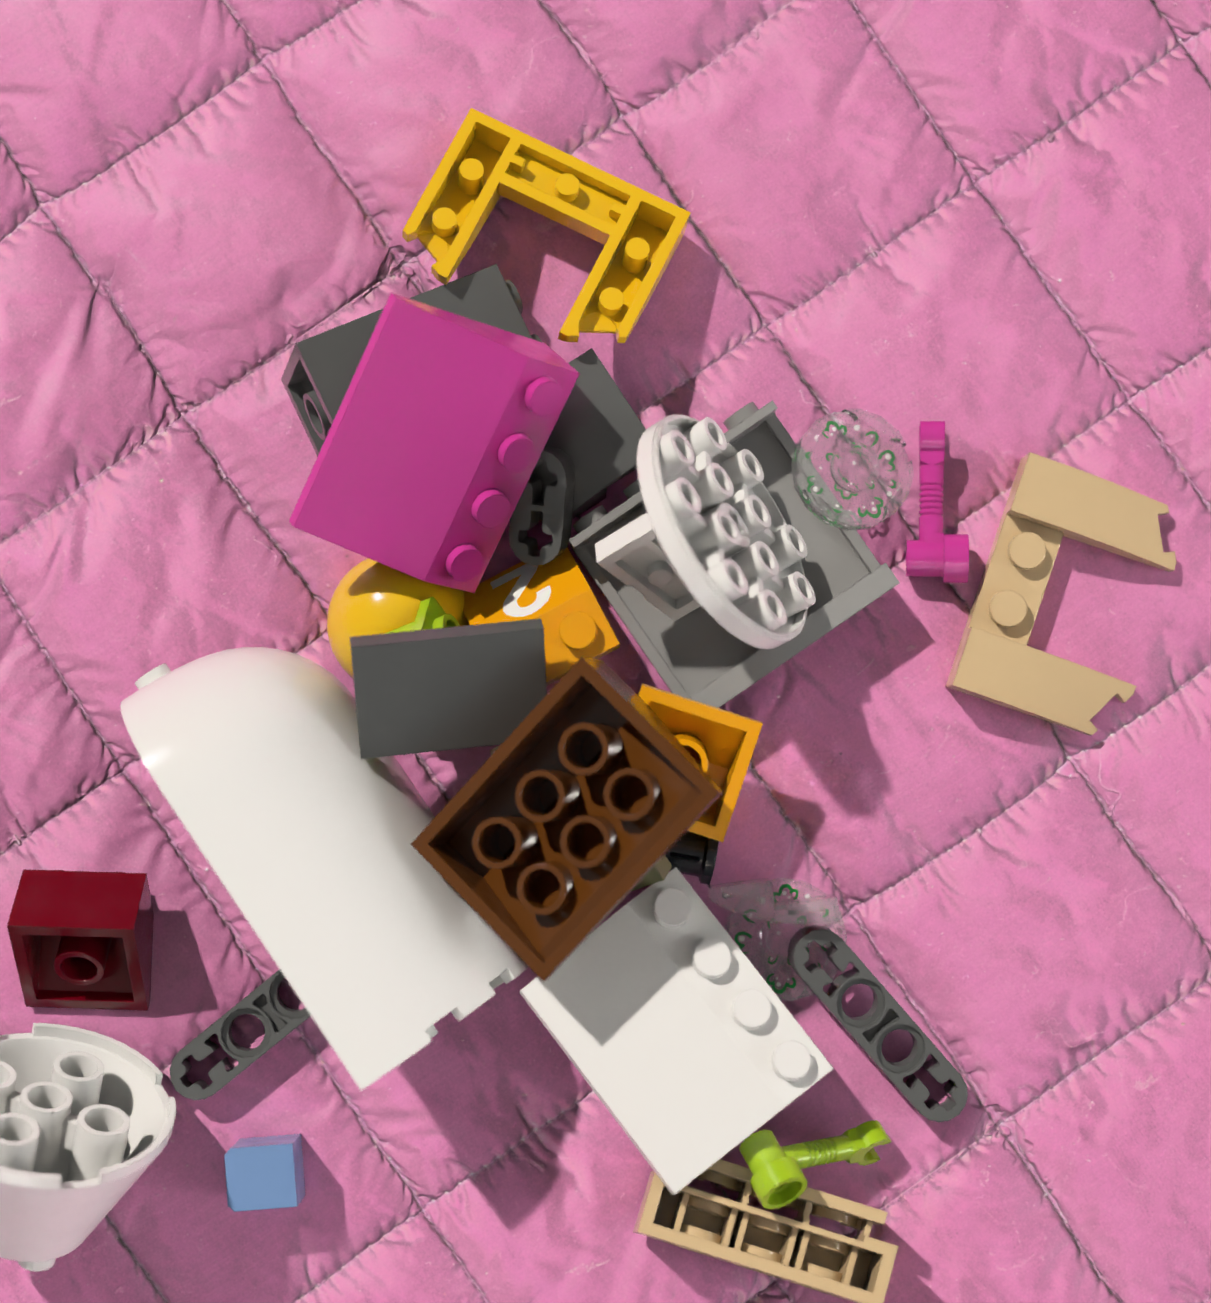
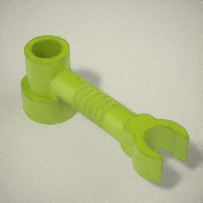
[739,1120,892,1209]

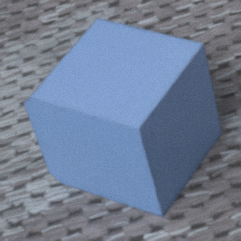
[224,1134,306,1212]

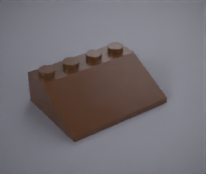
[411,656,723,982]

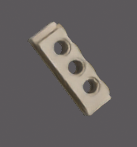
[633,1159,898,1303]

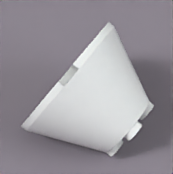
[0,1023,176,1271]

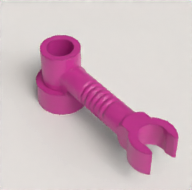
[906,421,969,583]

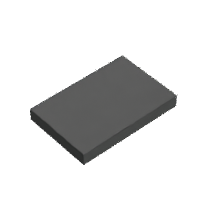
[350,618,547,759]

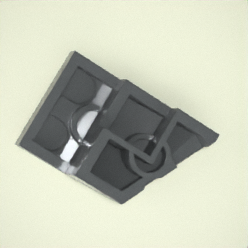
[532,348,646,522]

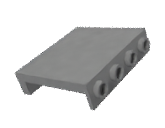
[569,400,900,708]

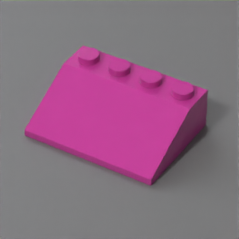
[289,293,580,593]

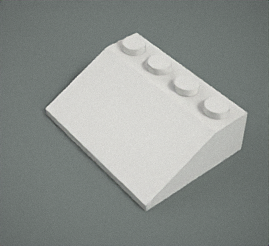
[519,867,834,1196]

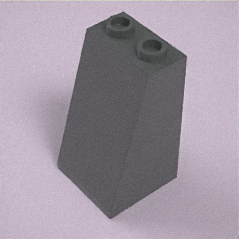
[281,264,543,456]

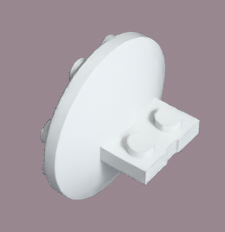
[595,414,816,649]

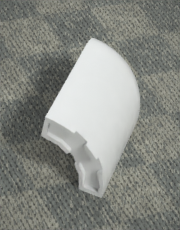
[120,647,529,1091]

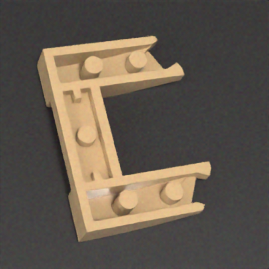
[945,452,1176,736]

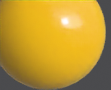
[327,558,469,678]

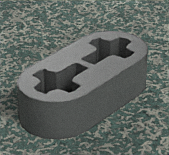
[509,446,575,566]

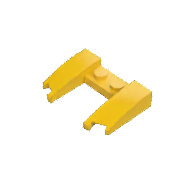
[402,108,691,343]

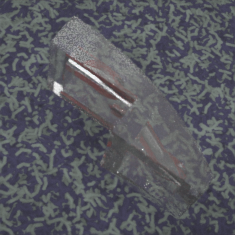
[706,878,841,925]

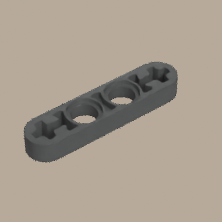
[787,925,968,1122]
[170,970,311,1100]

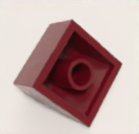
[7,870,154,1011]

